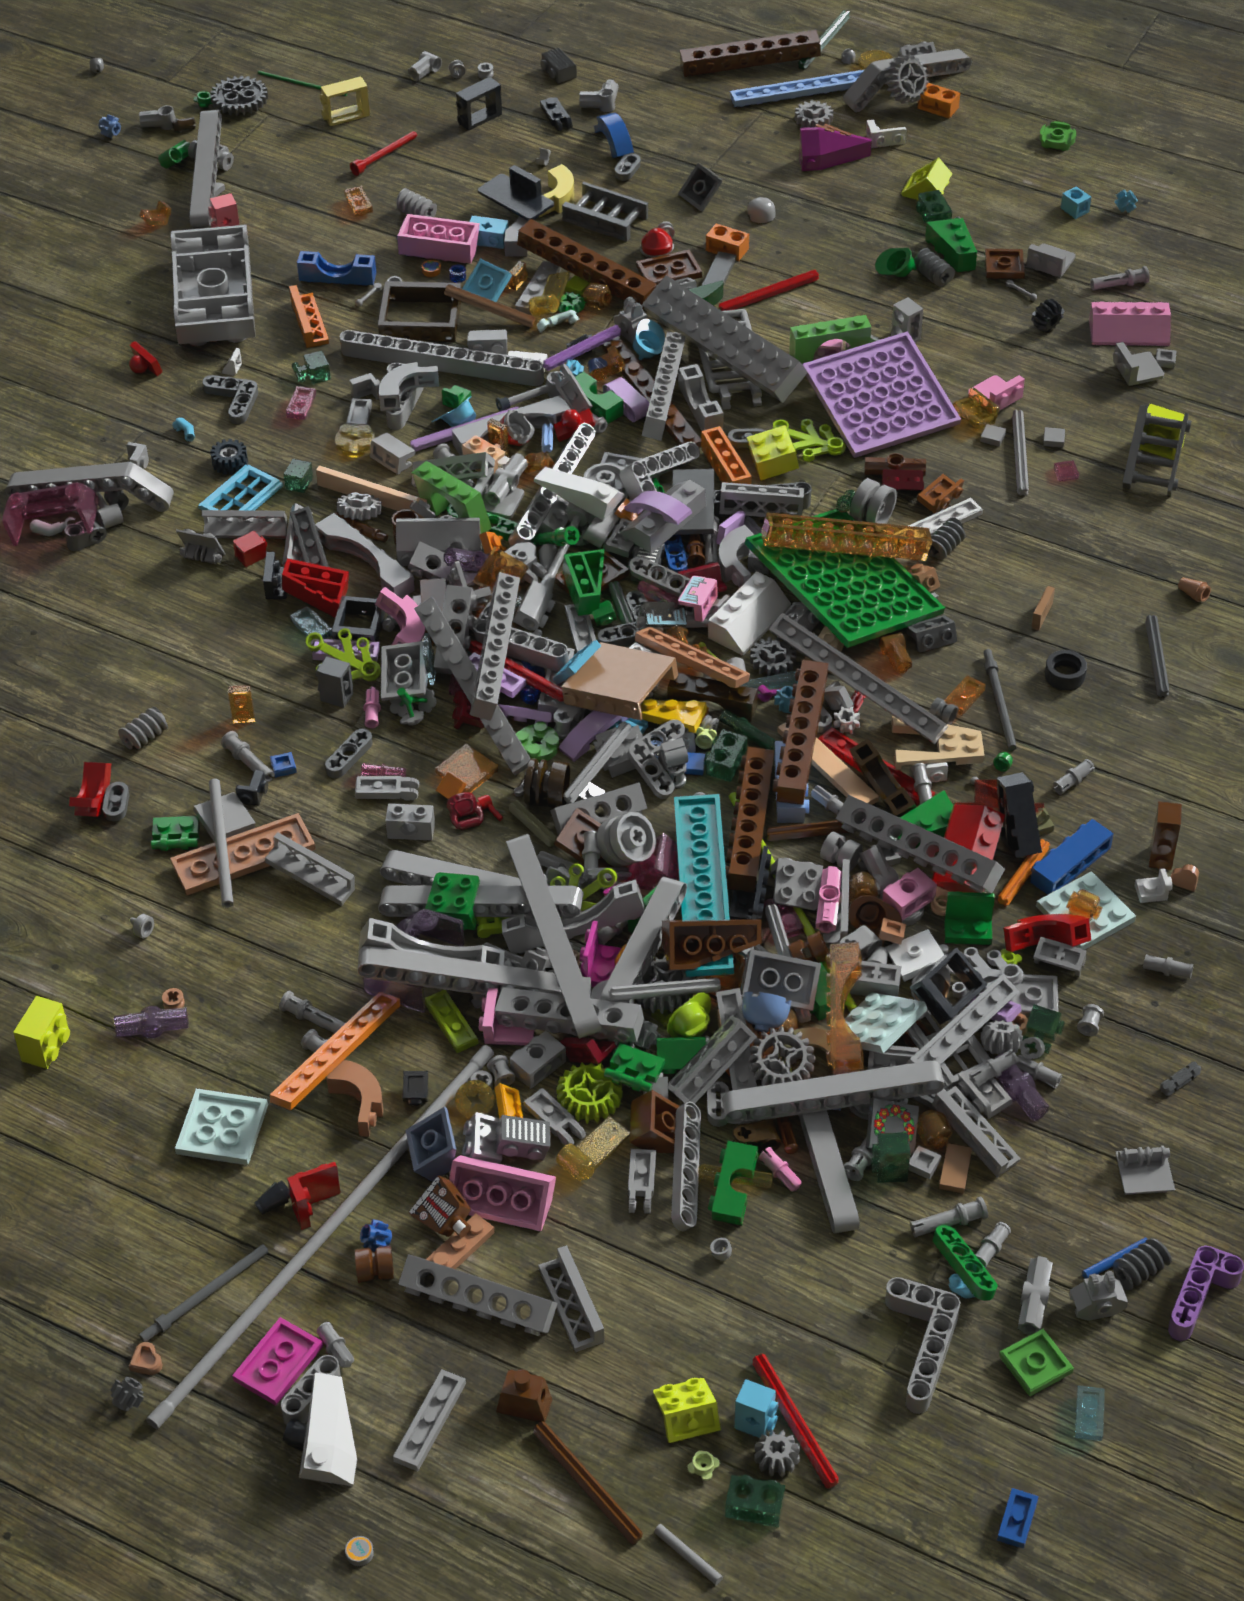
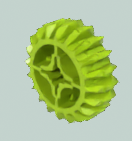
[556,1062,623,1124]

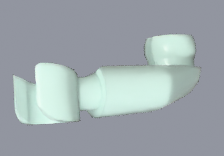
[537,310,579,333]
[30,517,75,536]

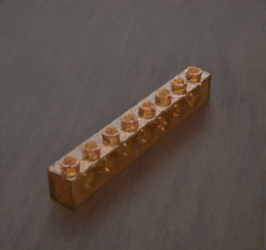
[761,512,932,561]

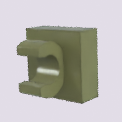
[1036,808,1054,836]

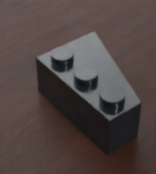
[997,772,1042,858]

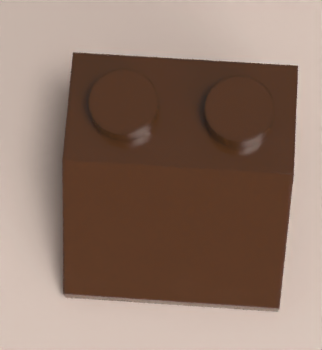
[630,1090,687,1153]

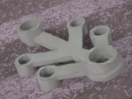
[944,947,1024,998]

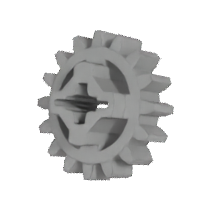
[795,100,833,128]
[337,492,381,521]

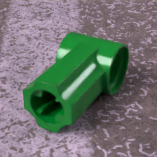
[158,140,190,169]

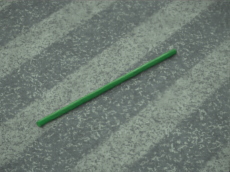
[258,71,347,96]

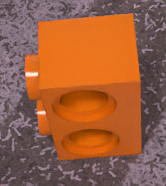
[918,83,960,119]
[706,223,749,261]

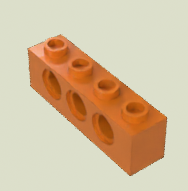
[701,426,752,484]

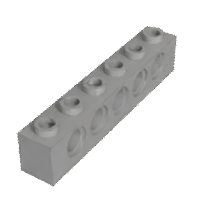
[494,987,644,1043]
[399,1254,558,1336]

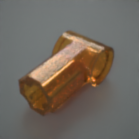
[879,633,912,674]

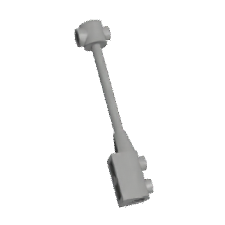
[512,502,595,630]

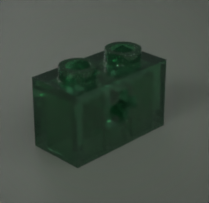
[871,1132,911,1183]

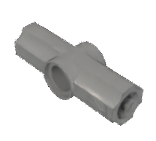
[485,453,528,506]
[1018,1256,1053,1335]

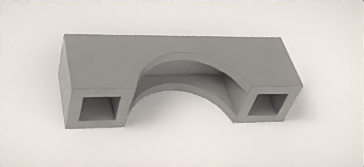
[678,364,723,431]

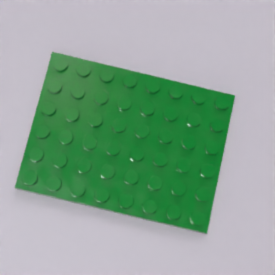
[744,507,945,648]

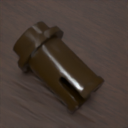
[172,117,196,133]

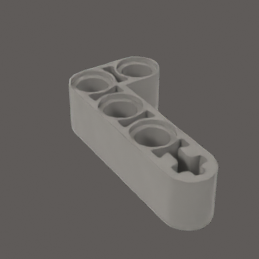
[386,363,424,430]

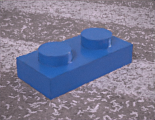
[997,1488,1039,1549]

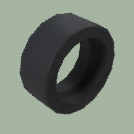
[1045,650,1087,690]

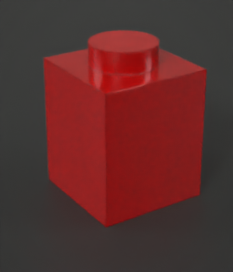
[233,531,267,567]

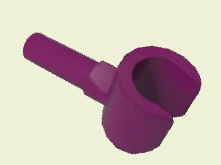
[757,685,781,702]

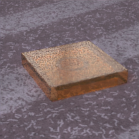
[435,744,498,792]

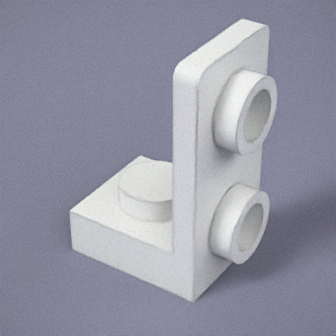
[866,120,907,148]

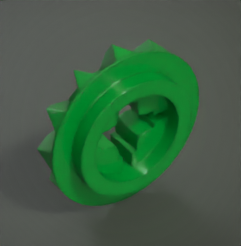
[555,292,585,313]

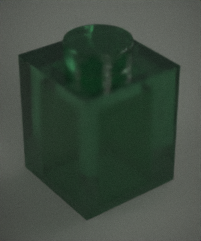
[283,459,313,493]

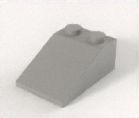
[381,641,430,701]
[740,949,821,1011]

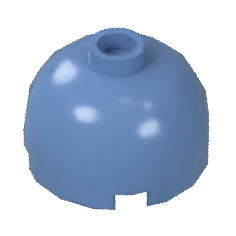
[742,992,791,1032]

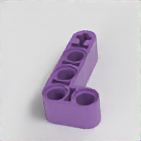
[1168,1246,1244,1341]

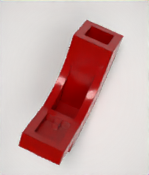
[69,762,111,817]
[1003,914,1092,952]

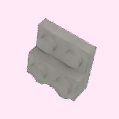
[593,725,649,778]

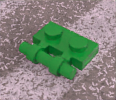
[151,816,200,851]
[604,1043,665,1092]

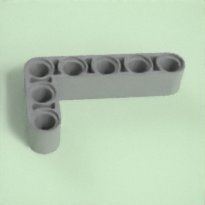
[620,442,700,513]
[473,600,569,672]
[885,1277,960,1414]

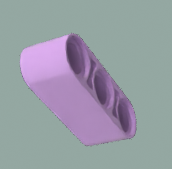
[603,377,649,422]

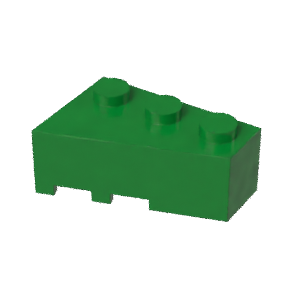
[925,218,977,272]
[562,549,604,616]
[897,790,953,857]

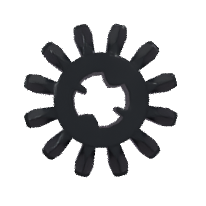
[1031,299,1064,332]

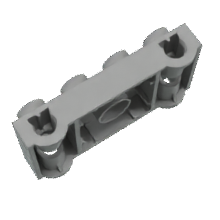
[171,225,255,346]

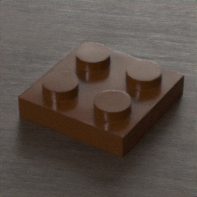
[984,249,1025,279]

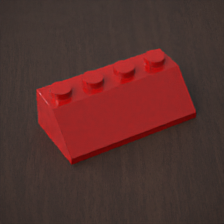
[932,805,1005,893]

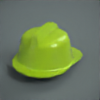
[667,992,711,1038]

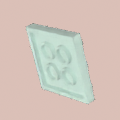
[1036,871,1136,950]
[832,992,928,1053]
[175,1089,268,1165]

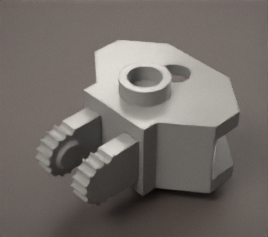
[614,297,647,343]
[500,542,547,584]
[1069,1271,1128,1320]

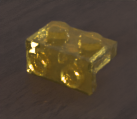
[953,387,1000,429]

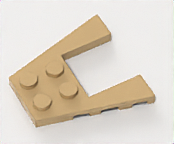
[891,716,984,770]

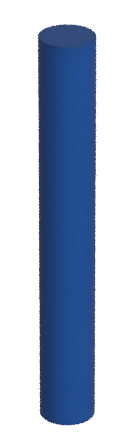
[1082,1238,1147,1279]

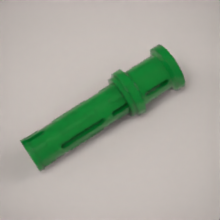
[531,526,580,547]

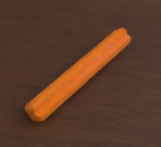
[998,839,1050,906]

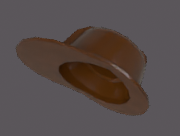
[848,895,902,937]

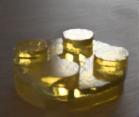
[335,424,375,457]

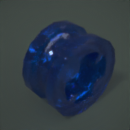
[449,265,467,283]
[520,684,541,705]

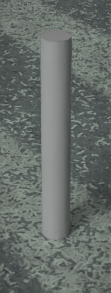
[654,1524,723,1585]

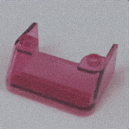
[2,483,99,546]

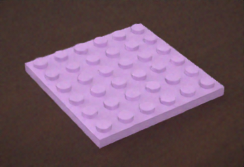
[803,331,961,458]

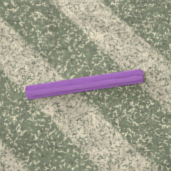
[542,325,621,371]

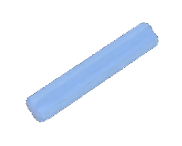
[542,423,553,453]

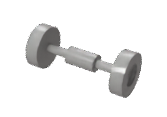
[188,140,234,171]

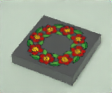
[866,1098,919,1156]

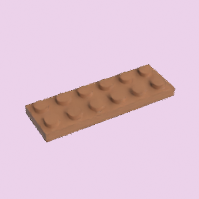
[170,813,316,895]

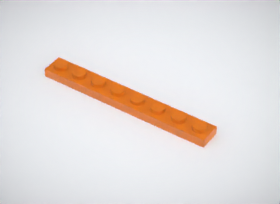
[270,992,400,1110]

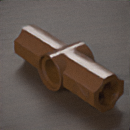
[864,453,926,476]

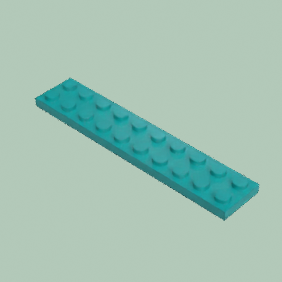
[674,794,734,977]

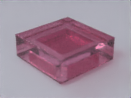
[1053,460,1079,482]

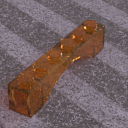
[826,942,864,1075]

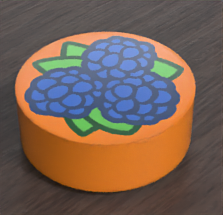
[422,260,441,277]

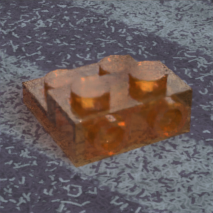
[472,546,529,594]

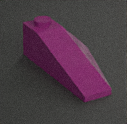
[799,127,872,171]

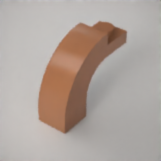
[327,1060,383,1137]

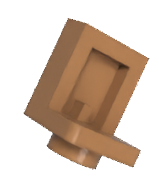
[908,564,940,592]

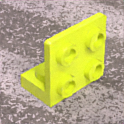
[653,1378,721,1443]

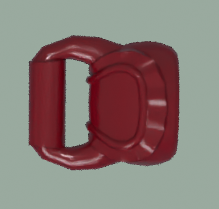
[446,792,483,831]

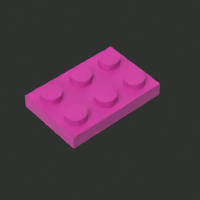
[232,1317,323,1406]

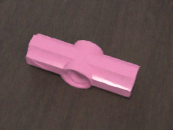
[815,866,842,933]

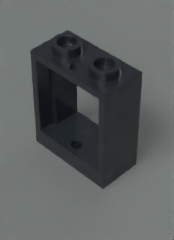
[456,77,502,131]
[332,596,385,642]
[909,948,987,1025]

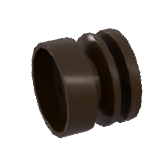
[523,758,571,808]

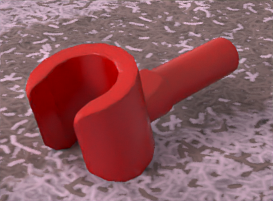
[477,795,503,821]

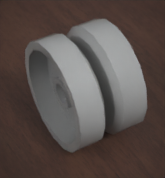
[584,463,628,508]
[850,478,897,531]
[596,812,656,867]

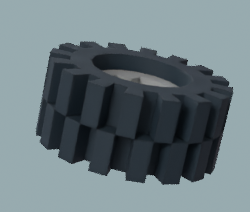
[210,439,248,475]

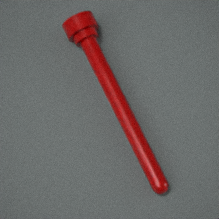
[349,131,417,176]

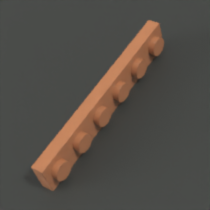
[635,626,750,688]

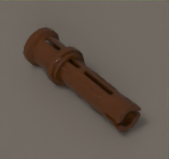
[686,534,705,568]

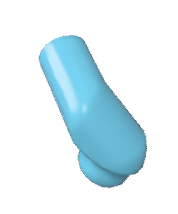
[172,418,195,442]
[949,1274,975,1298]

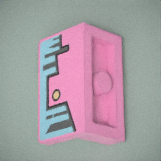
[678,576,718,622]

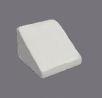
[222,348,242,376]

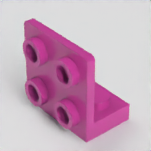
[580,921,621,987]

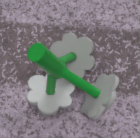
[390,688,437,725]

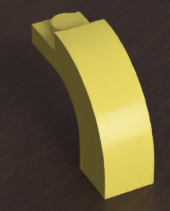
[539,164,574,217]

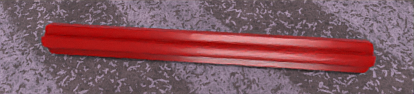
[718,270,819,311]
[468,641,564,702]
[752,1354,839,1489]

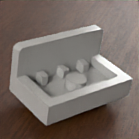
[957,1065,1012,1119]

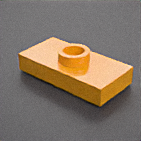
[494,1083,523,1118]

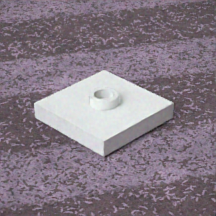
[885,929,944,982]

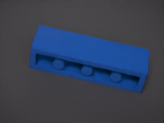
[1030,819,1114,895]

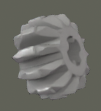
[981,1020,1023,1055]
[754,1430,800,1477]

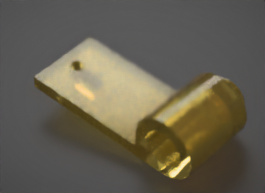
[529,271,570,316]
[556,1116,630,1181]

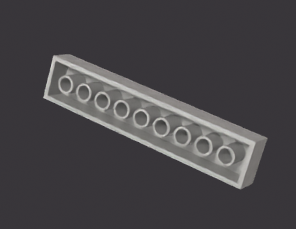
[642,276,808,403]

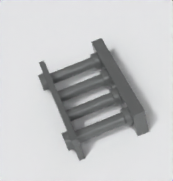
[562,182,648,242]
[1123,405,1192,497]

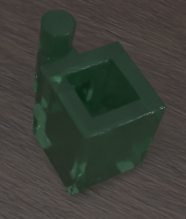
[291,350,331,384]
[1022,1004,1065,1054]

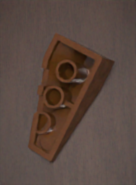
[662,920,762,970]

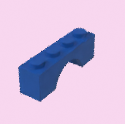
[297,251,376,286]

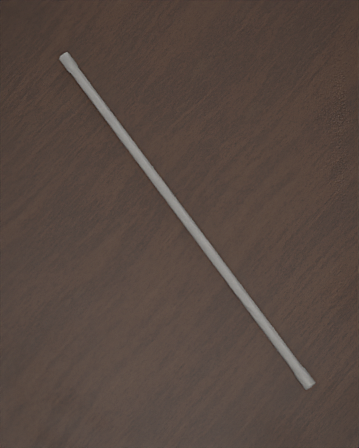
[146,1045,494,1429]

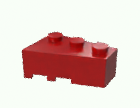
[282,558,349,618]

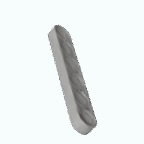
[671,1102,701,1232]

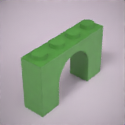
[789,315,871,365]
[412,461,492,533]

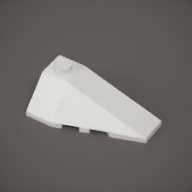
[534,467,625,521]
[299,1373,357,1486]

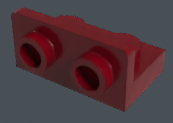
[882,469,924,491]
[452,689,484,729]

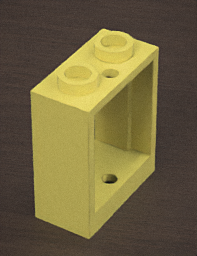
[320,77,370,126]

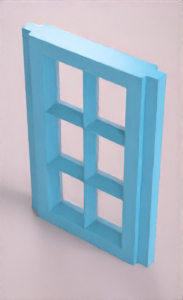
[198,465,283,511]

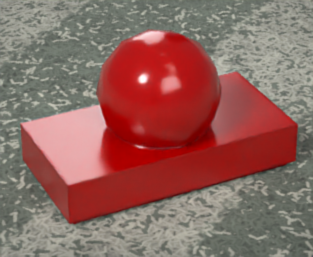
[129,341,163,376]
[553,408,596,442]

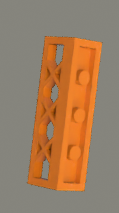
[289,285,329,348]

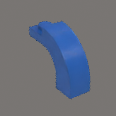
[594,113,634,158]

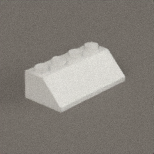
[708,571,791,655]

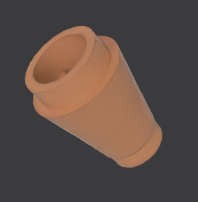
[1178,577,1211,602]

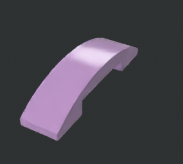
[624,491,692,525]
[559,710,628,762]

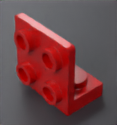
[287,1162,341,1230]

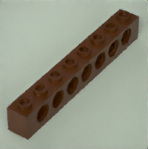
[680,30,821,77]
[517,219,657,309]
[773,660,828,805]
[725,747,774,893]

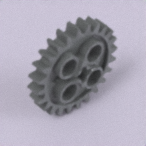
[210,75,268,116]

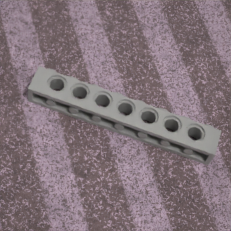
[642,331,686,441]
[470,572,520,721]
[836,795,1005,894]

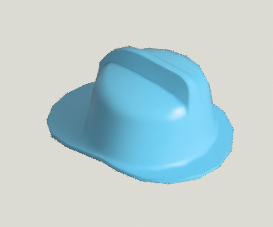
[633,319,665,360]
[431,396,476,427]

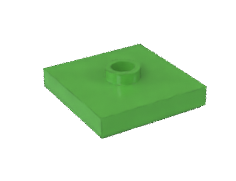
[999,1329,1074,1396]

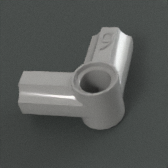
[579,80,618,112]

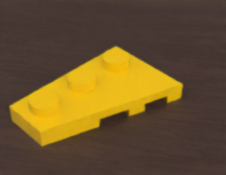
[640,699,707,733]

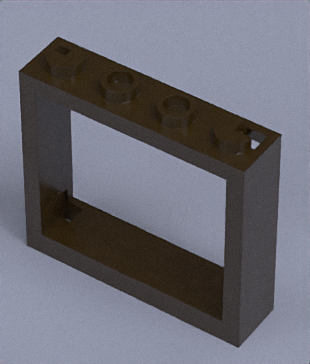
[378,281,461,342]

